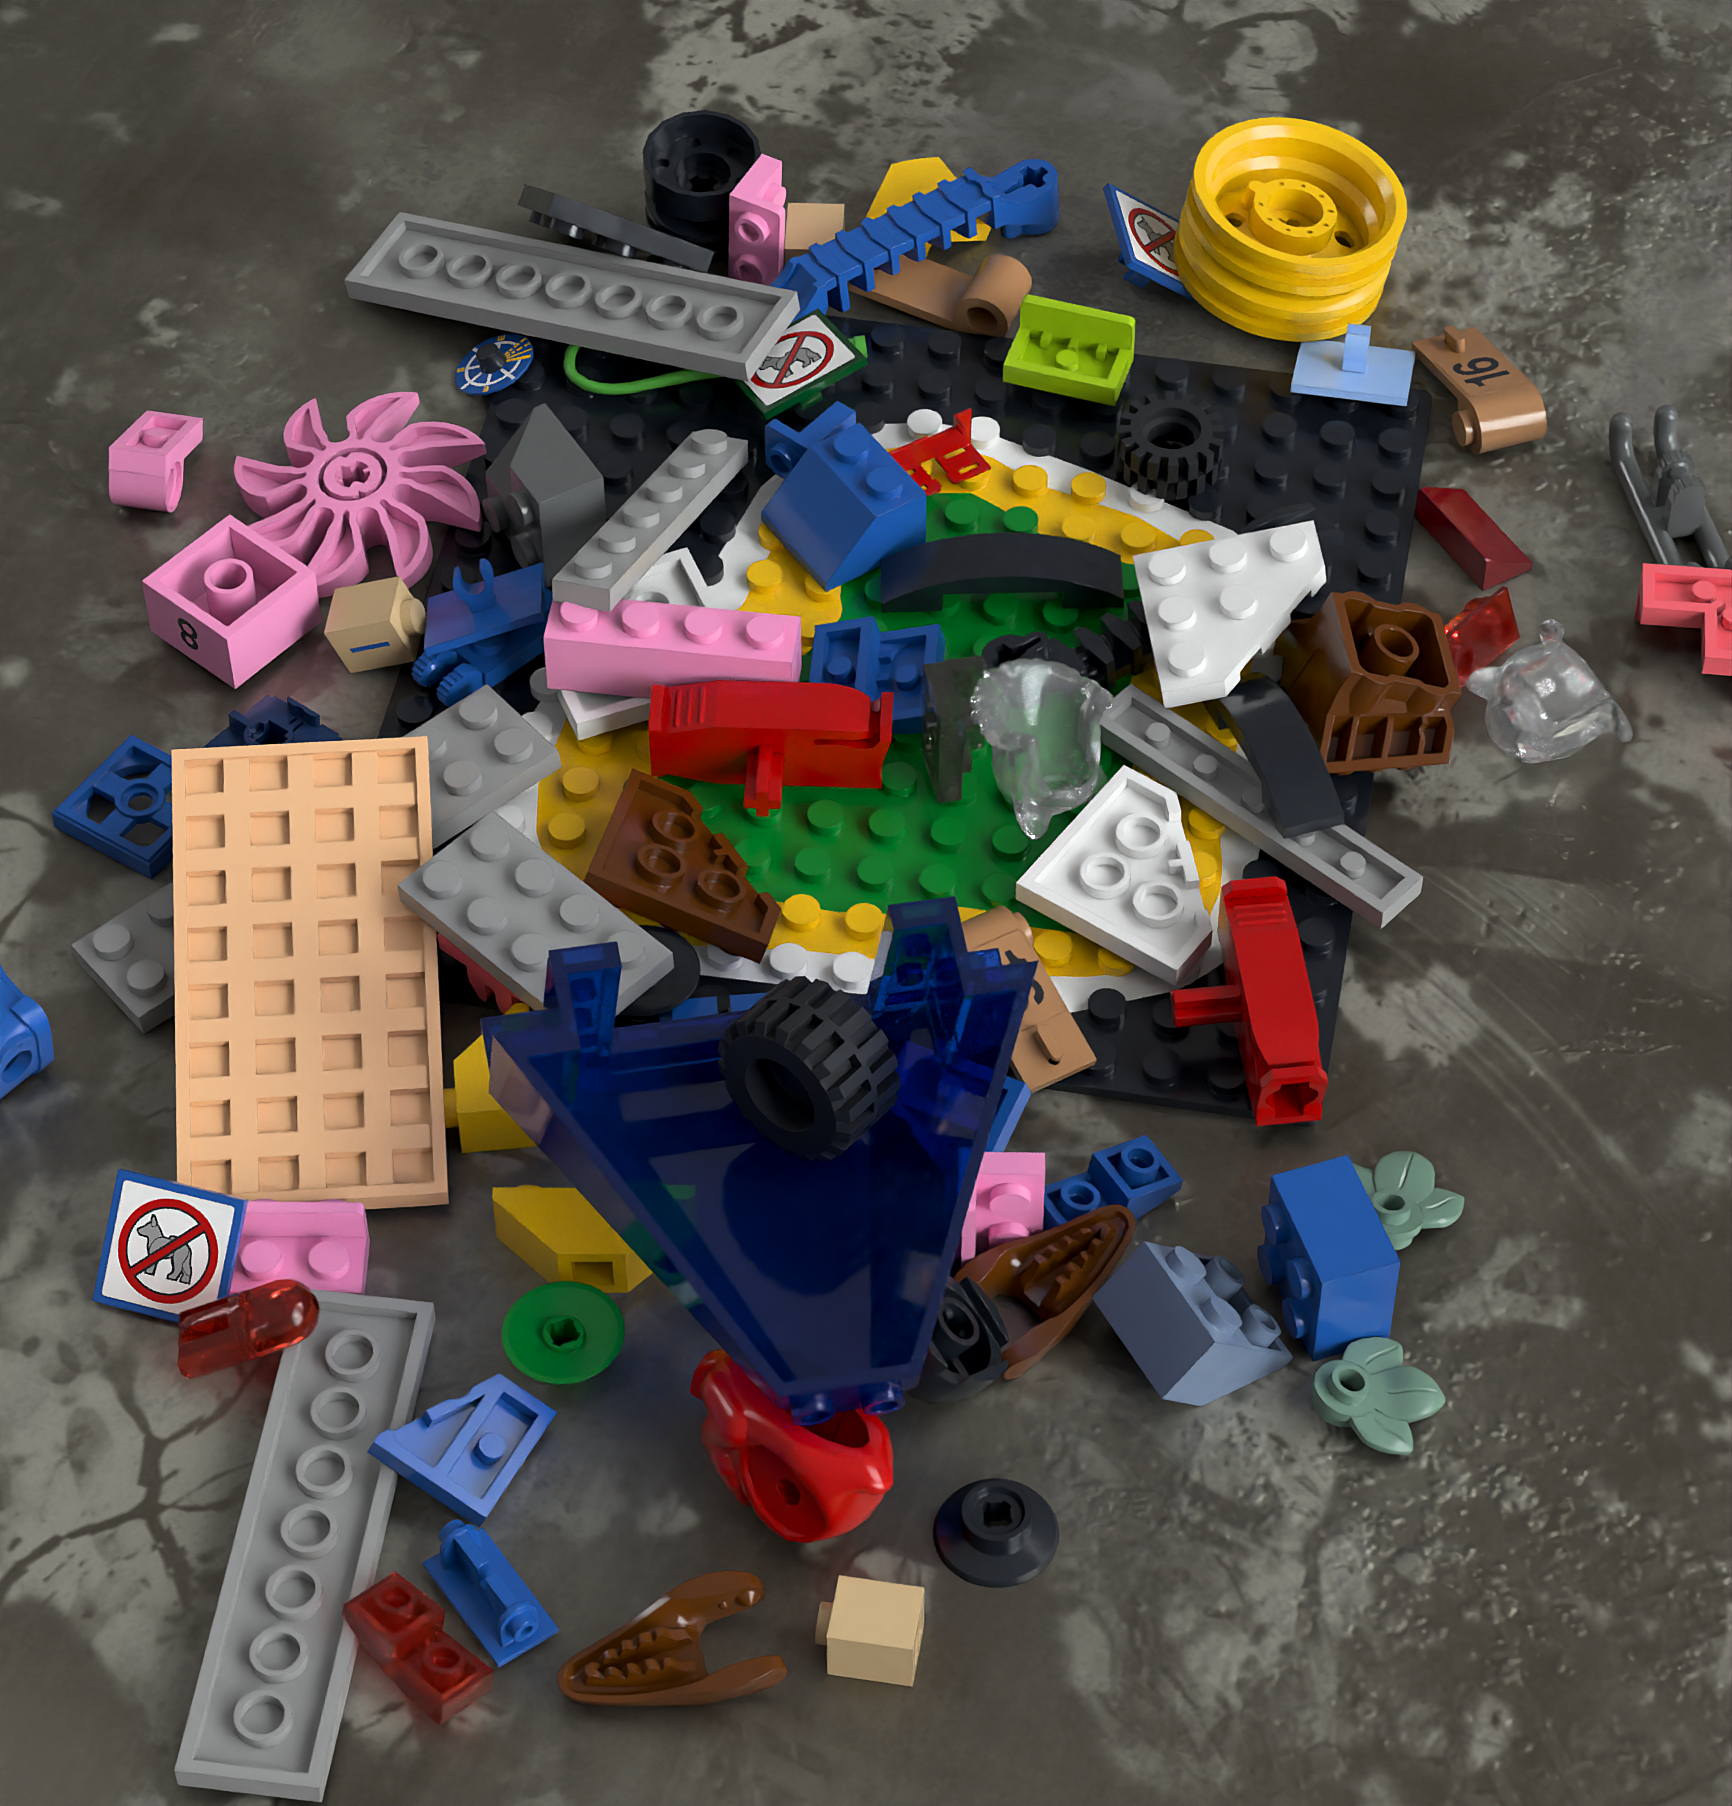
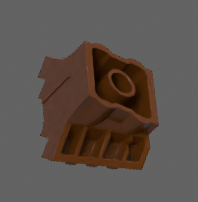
[1273,591,1462,775]

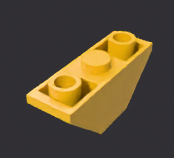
[492,1185,698,1293]

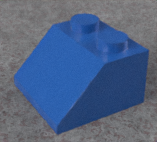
[761,423,926,592]

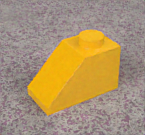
[443,1003,541,1153]

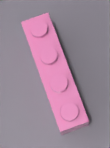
[543,599,802,699]

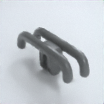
[1608,405,1732,570]

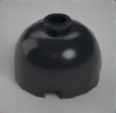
[871,1262,1009,1404]

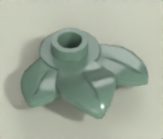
[1352,1151,1464,1250]
[1311,1337,1445,1455]

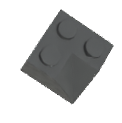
[482,403,606,588]

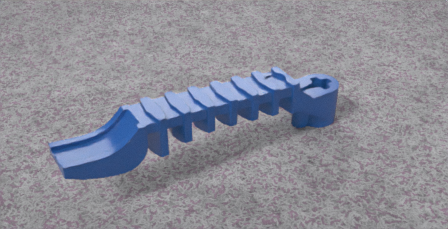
[769,159,1061,323]

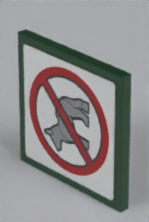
[727,308,868,420]

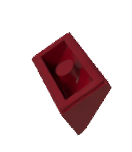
[1415,487,1532,591]

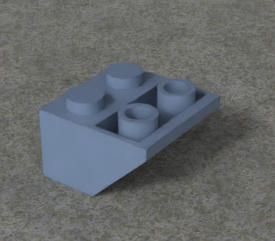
[1092,1241,1293,1406]

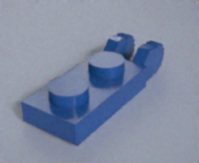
[411,587,553,707]

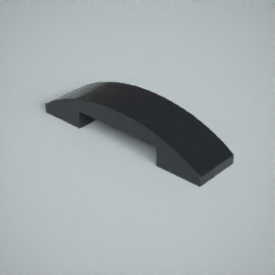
[880,533,1124,612]
[1202,672,1344,839]

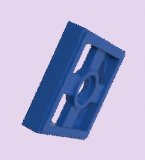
[52,735,173,880]

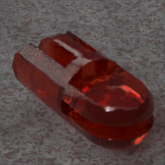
[177,1278,321,1379]

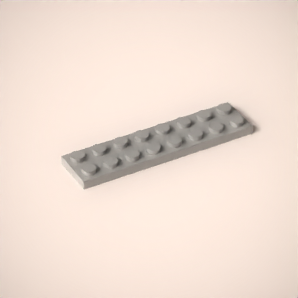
[344,212,800,382]
[71,684,562,1034]
[174,1288,436,1802]

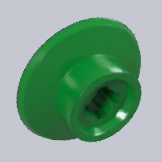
[501,1281,625,1385]

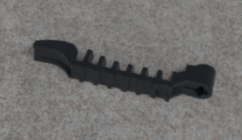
[981,502,1344,718]

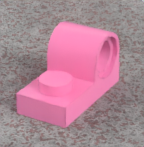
[108,410,203,513]

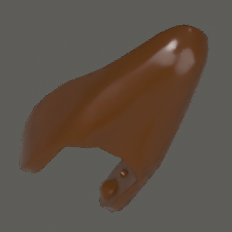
[952,1205,1136,1380]
[557,1570,787,1706]

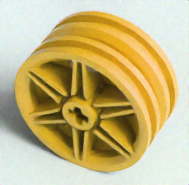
[1172,117,1407,342]

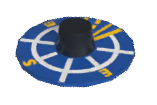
[455,334,533,396]

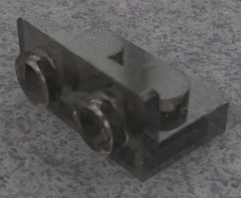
[920,656,987,804]

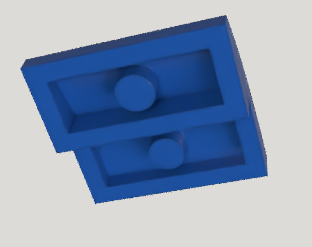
[809,616,946,734]

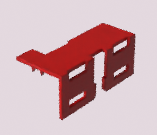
[888,408,991,497]

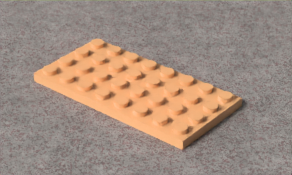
[171,736,449,1209]

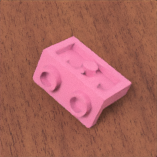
[728,154,786,286]
[948,1152,1045,1268]
[228,1198,370,1308]

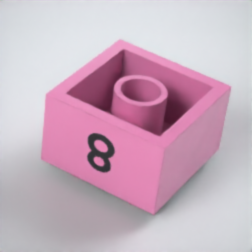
[142,514,322,689]

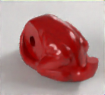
[689,1344,894,1543]

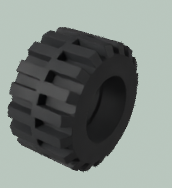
[718,976,901,1162]

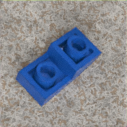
[1043,1135,1183,1231]

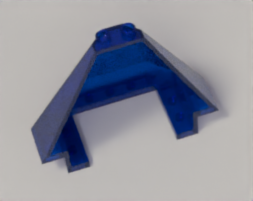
[480,896,1039,1426]

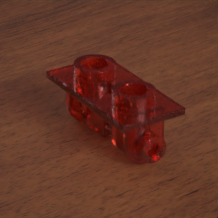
[1444,586,1520,688]

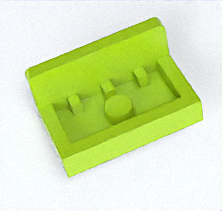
[1003,294,1136,406]

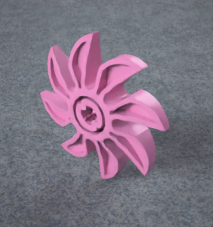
[234,392,487,598]

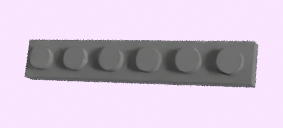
[552,429,748,612]
[1089,684,1423,929]

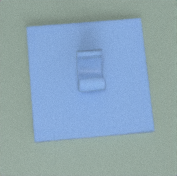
[1290,323,1416,406]

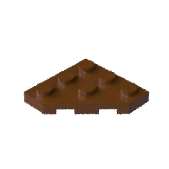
[583,768,781,964]

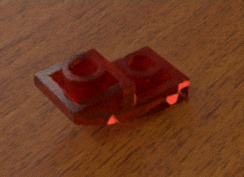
[342,1571,494,1725]

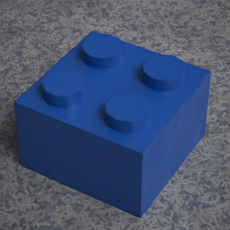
[1257,1155,1400,1362]

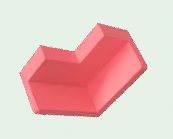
[1635,563,1732,676]

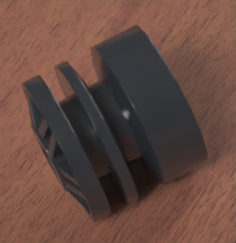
[643,110,761,262]

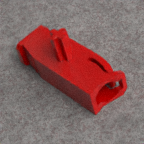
[648,680,894,817]
[1170,876,1328,1126]

